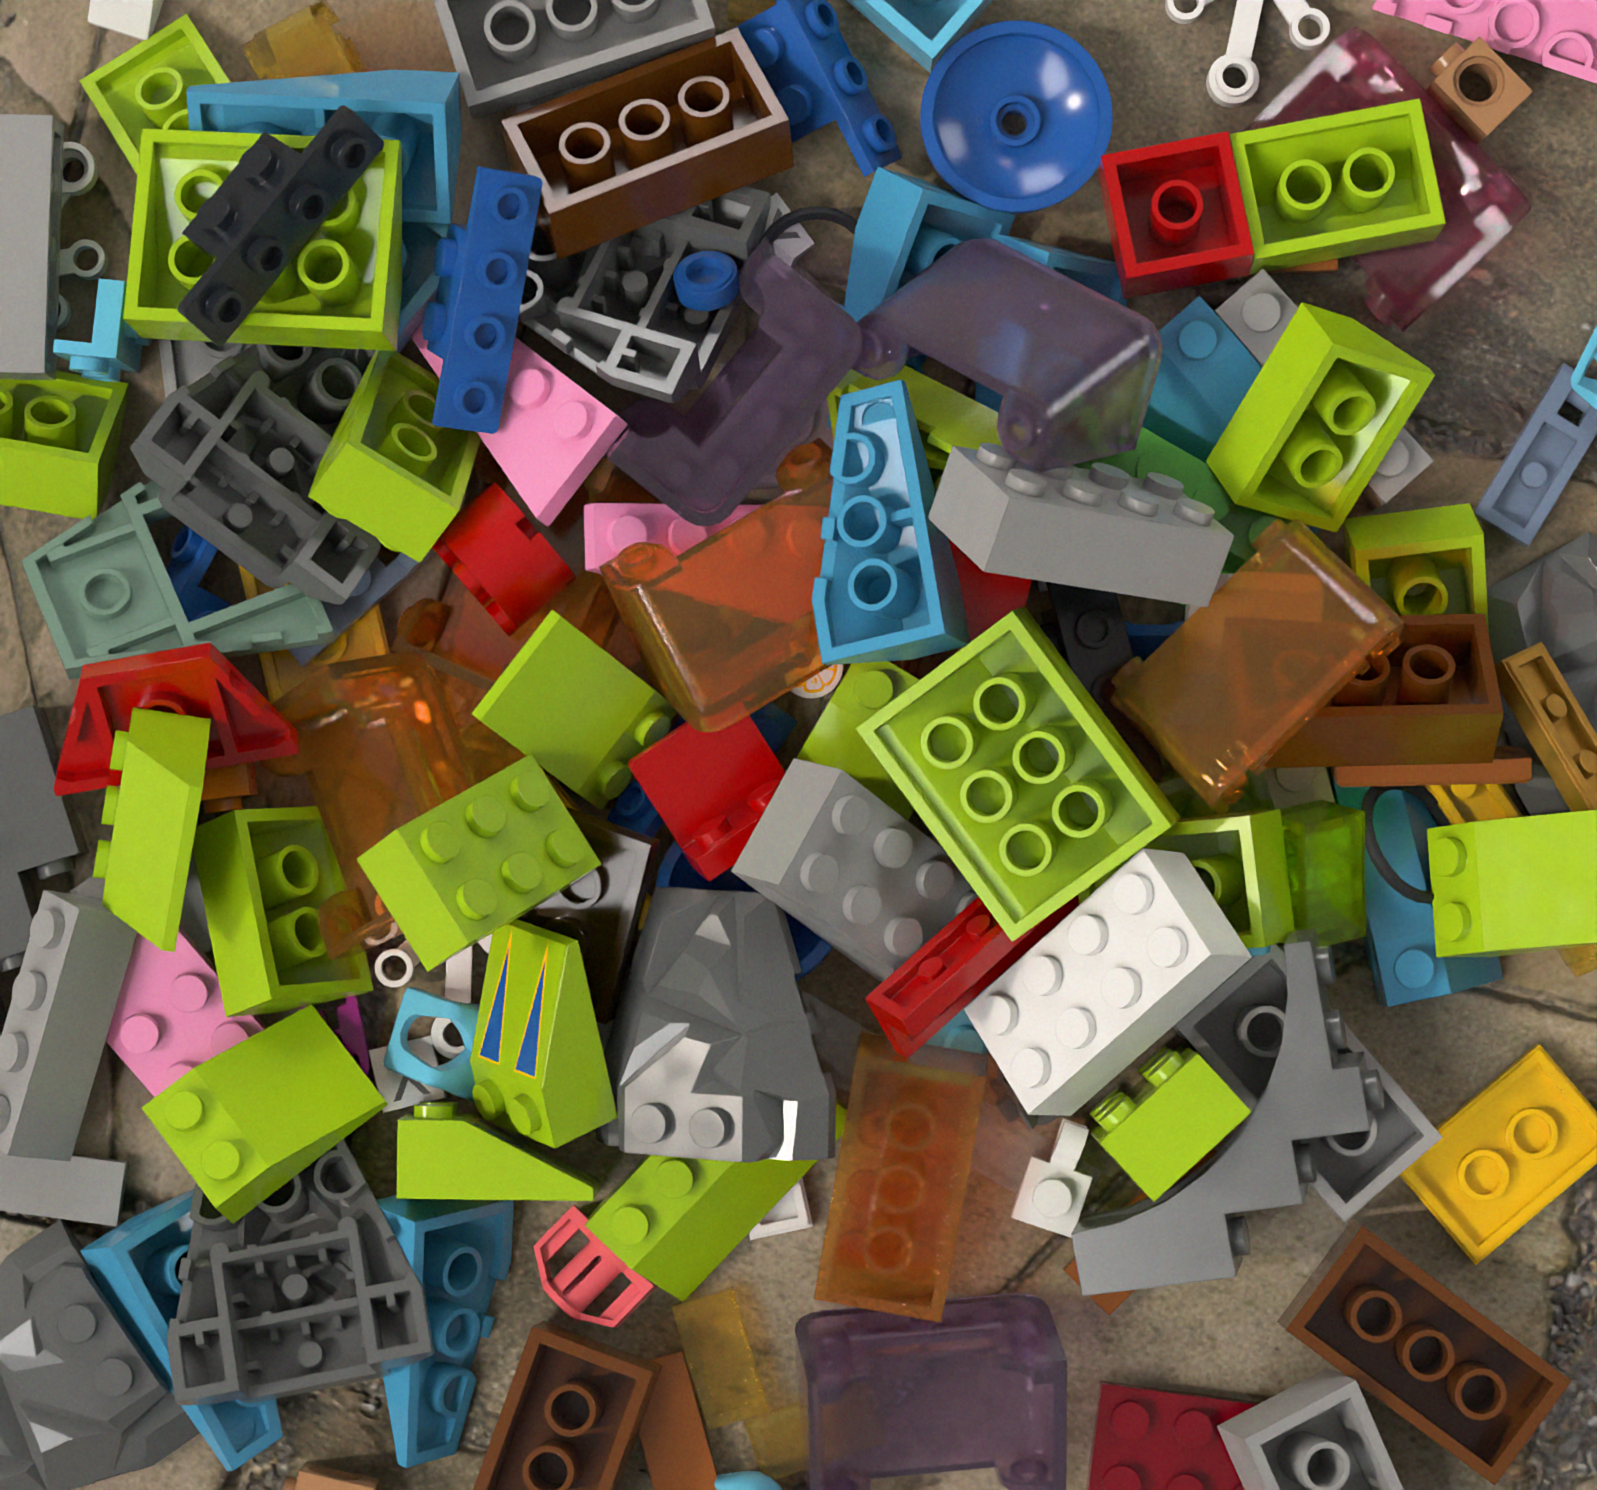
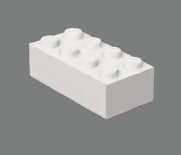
[964,848,1252,1116]

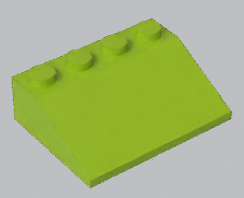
[123,128,402,351]
[855,606,1181,942]

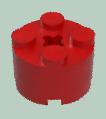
[432,482,577,637]

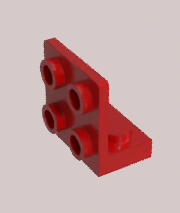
[628,693,786,882]

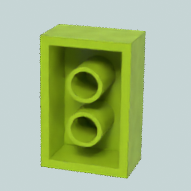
[356,754,601,972]
[1088,1044,1251,1202]

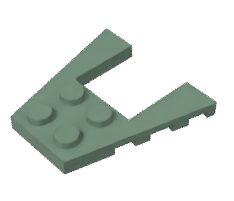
[21,480,335,680]

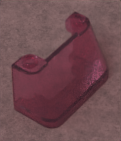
[1242,27,1531,332]

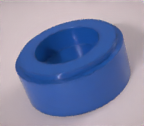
[673,250,740,311]

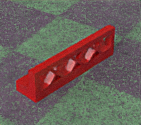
[865,895,1079,1059]

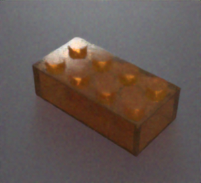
[814,1032,988,1322]

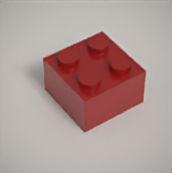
[1098,131,1254,299]

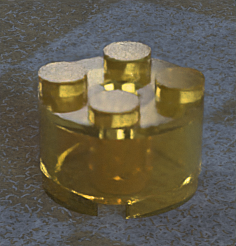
[243,0,368,80]

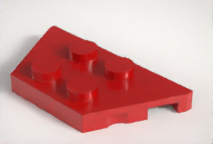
[53,642,300,796]

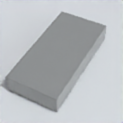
[0,1151,129,1227]

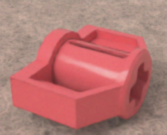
[533,1205,658,1328]

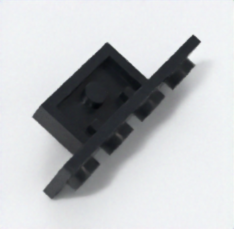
[177,105,384,346]
[1039,582,1164,781]

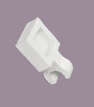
[1010,1118,1092,1238]

